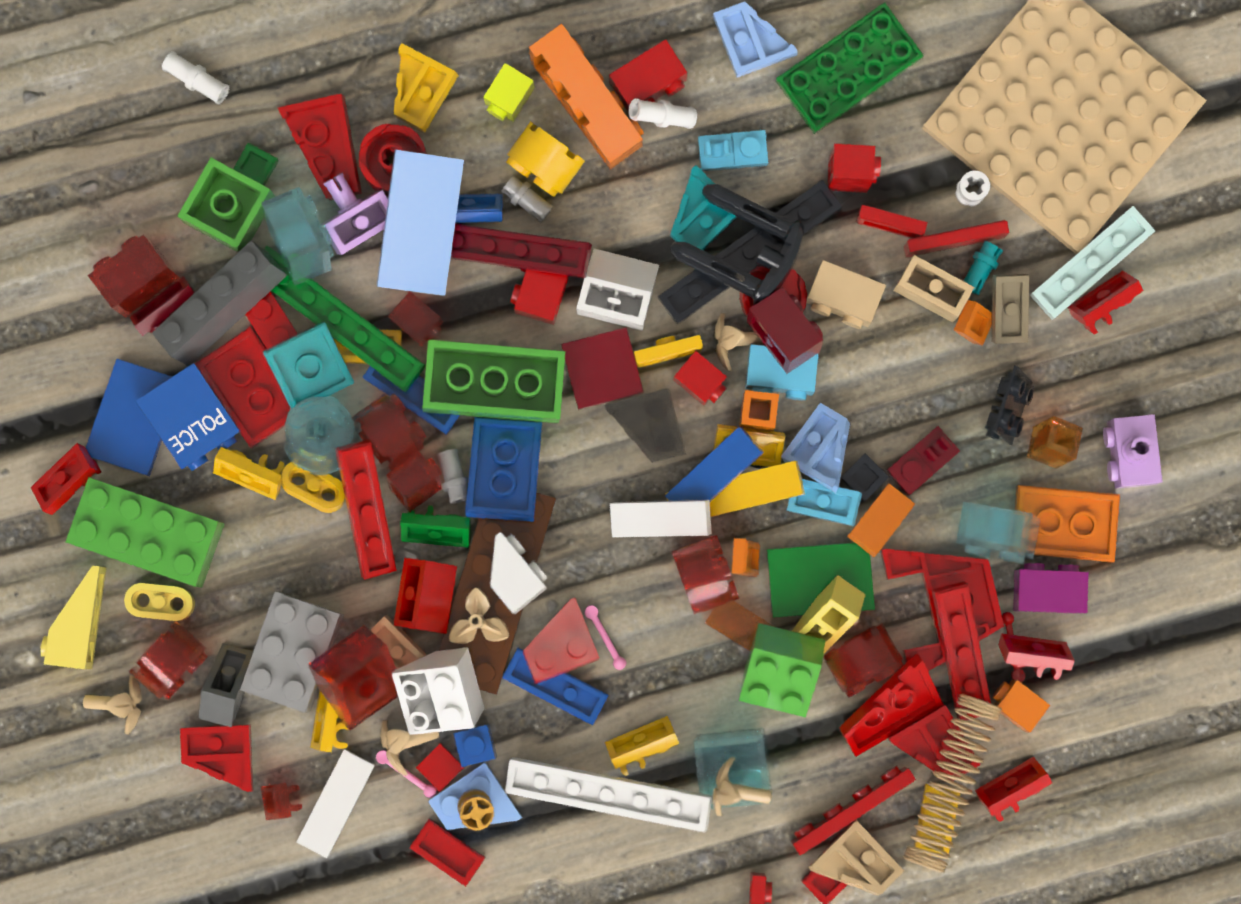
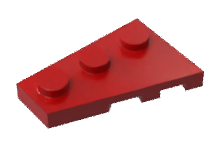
[277,93,362,201]
[839,653,944,757]

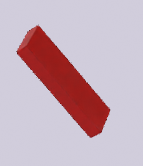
[903,220,1010,258]

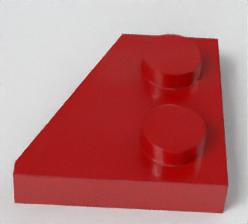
[887,705,981,781]

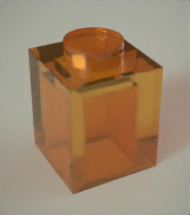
[1027,416,1083,469]

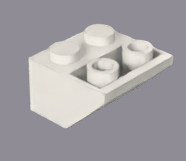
[577,249,659,331]
[490,532,547,614]
[392,647,485,735]

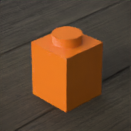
[739,390,779,431]
[993,680,1051,733]

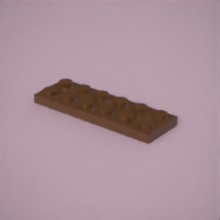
[438,493,556,695]

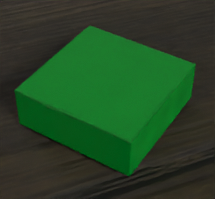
[233,143,279,186]

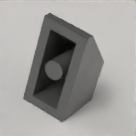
[198,643,253,727]

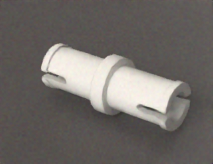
[162,51,230,104]
[629,98,697,129]

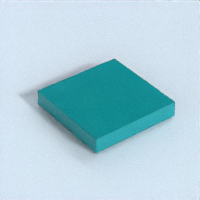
[262,321,355,413]

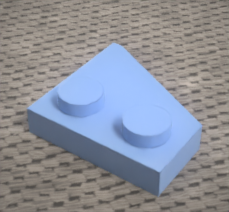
[713,1,798,78]
[781,403,850,493]
[428,762,522,830]

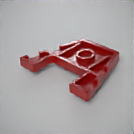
[880,549,1004,671]

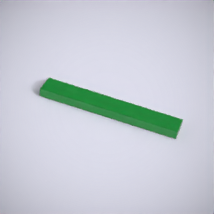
[264,245,426,393]

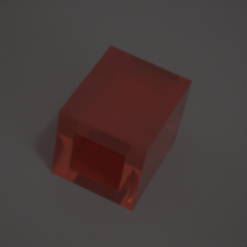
[388,291,443,347]
[386,451,442,513]

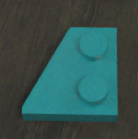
[670,165,737,250]

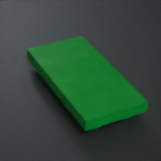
[776,2,924,135]

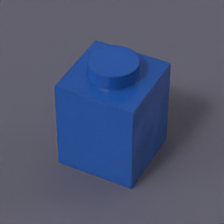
[453,724,497,767]

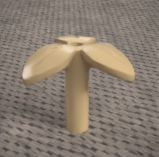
[714,313,763,371]
[449,587,509,644]
[83,675,142,735]
[380,720,439,776]
[712,757,772,816]

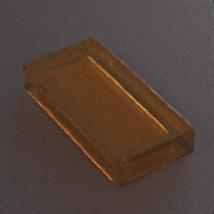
[705,594,777,651]

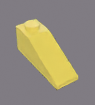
[41,566,106,669]
[792,575,865,653]

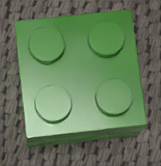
[177,157,276,252]
[739,623,825,718]

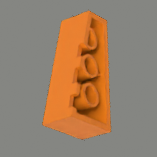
[529,23,644,170]

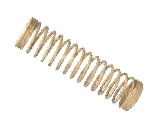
[903,694,1002,873]

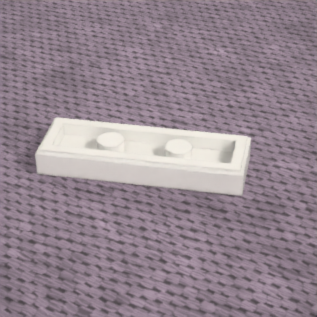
[610,500,712,537]
[296,749,375,858]

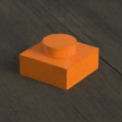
[954,300,992,346]

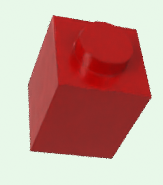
[673,351,727,406]

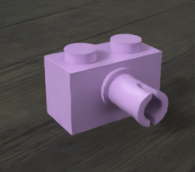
[320,173,388,255]
[1103,414,1163,489]

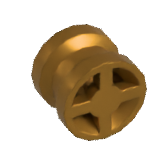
[457,789,494,830]

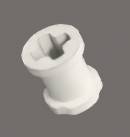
[955,171,990,206]

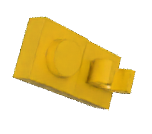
[213,447,284,500]
[310,680,351,752]
[605,716,679,776]

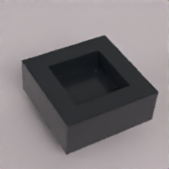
[840,453,889,502]

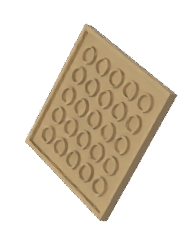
[922,0,1207,255]

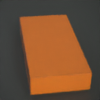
[847,483,915,557]
[732,538,761,577]

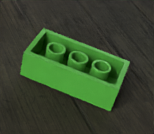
[423,340,565,423]
[66,477,225,588]

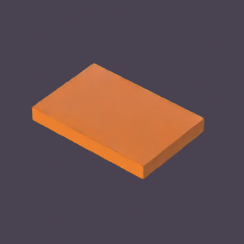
[1011,485,1120,563]

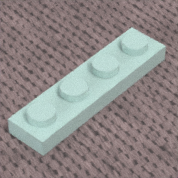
[1030,206,1155,320]

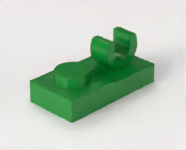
[400,504,470,548]

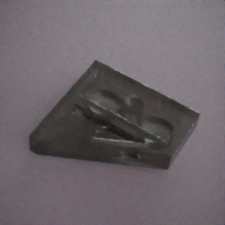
[605,388,686,463]

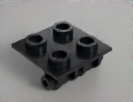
[985,365,1034,445]

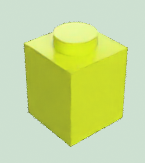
[483,63,535,122]

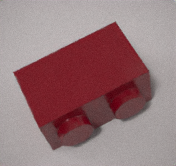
[747,287,823,374]

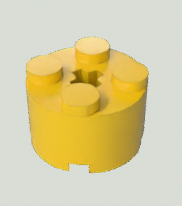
[506,121,585,197]

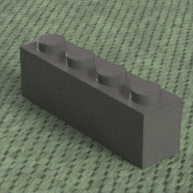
[152,240,287,366]

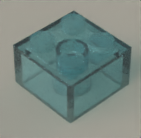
[261,187,334,286]
[956,502,1040,564]
[694,728,772,809]

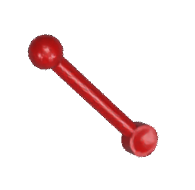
[1002,612,1025,682]

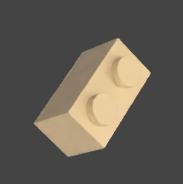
[893,255,974,323]
[807,260,886,329]

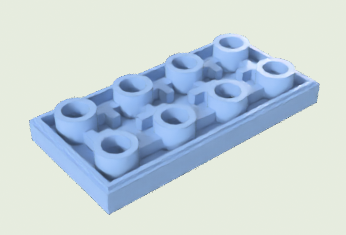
[376,150,464,296]

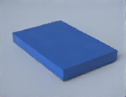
[86,359,172,477]
[465,417,542,522]

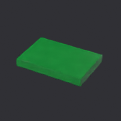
[767,543,875,618]

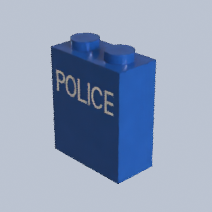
[136,363,240,472]

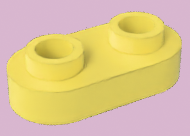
[124,583,195,621]

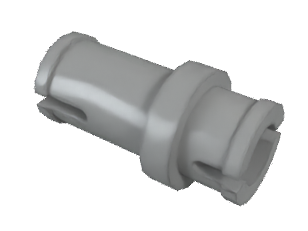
[501,175,554,223]
[436,449,468,504]

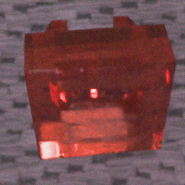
[261,782,303,820]

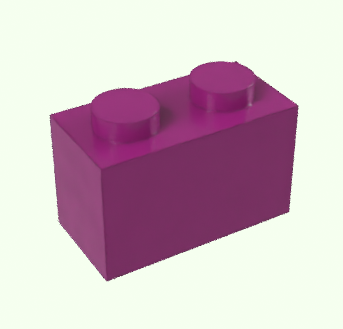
[1013,563,1089,614]

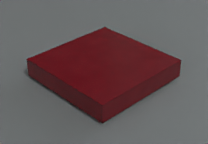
[561,327,644,410]

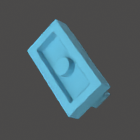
[698,130,768,171]
[787,479,862,526]

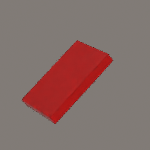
[195,327,308,449]

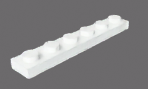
[505,757,713,832]

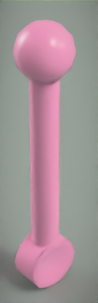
[585,606,626,670]
[376,750,437,798]

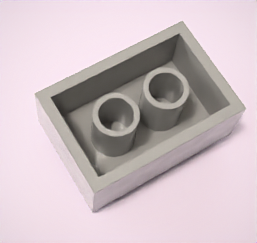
[240,592,344,713]

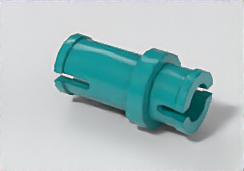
[963,240,1003,296]

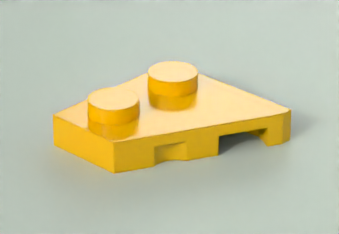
[394,43,459,133]

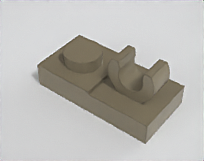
[991,274,1029,344]

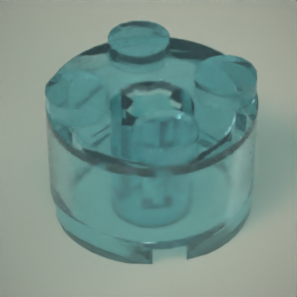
[285,396,354,475]

